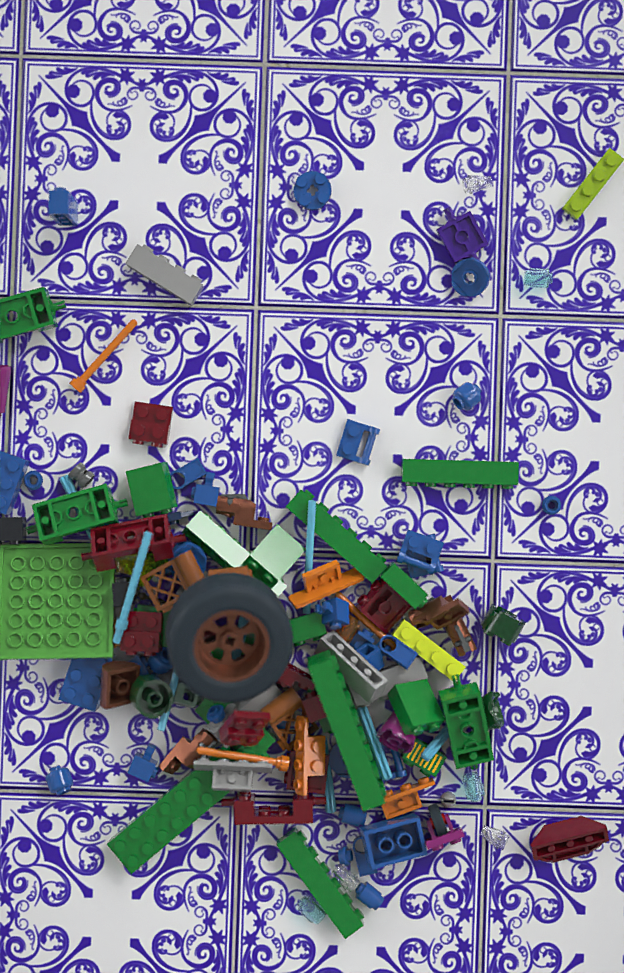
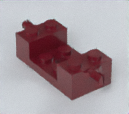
[81,514,186,572]
[221,791,326,825]

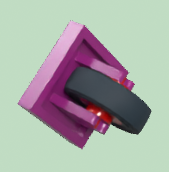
[425,803,465,852]

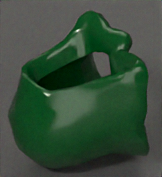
[469,691,504,730]

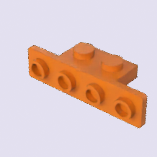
[288,560,364,609]
[293,715,325,796]
[361,776,435,820]

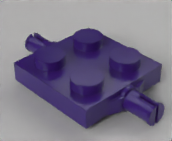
[436,207,488,264]

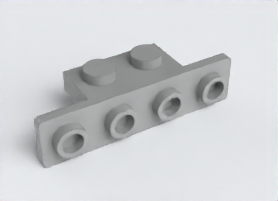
[193,758,272,792]

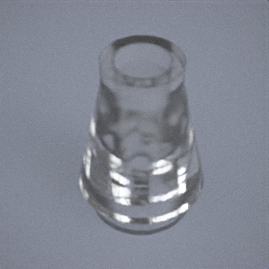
[463,175,492,194]
[480,825,510,850]
[332,864,361,892]

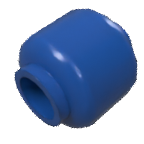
[452,382,481,411]
[148,647,172,674]
[45,765,74,796]

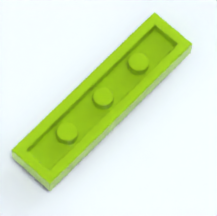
[562,148,624,221]

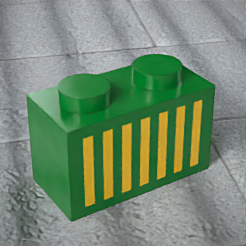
[401,737,447,777]

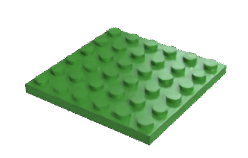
[0,543,115,660]

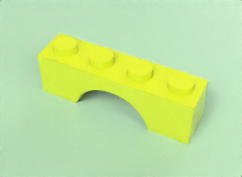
[391,619,466,680]

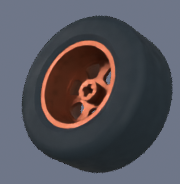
[166,573,293,703]

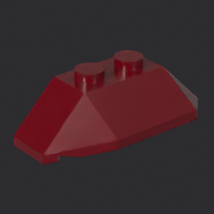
[531,816,609,863]

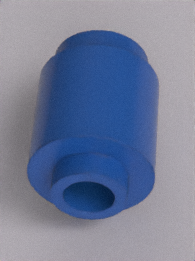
[338,803,367,827]
[355,882,384,910]

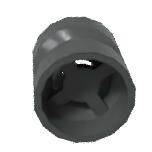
[68,462,95,489]

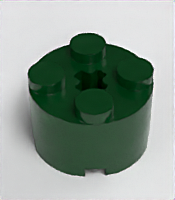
[481,604,526,646]
[129,674,174,719]

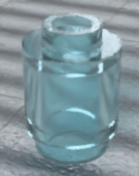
[524,268,553,288]
[462,772,485,802]
[298,895,326,925]

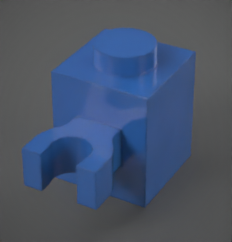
[191,472,221,507]
[315,597,349,630]
[356,641,391,671]
[127,743,159,782]

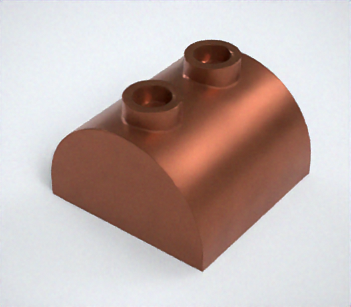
[100,661,140,709]

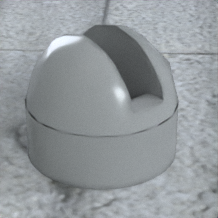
[440,791,456,808]

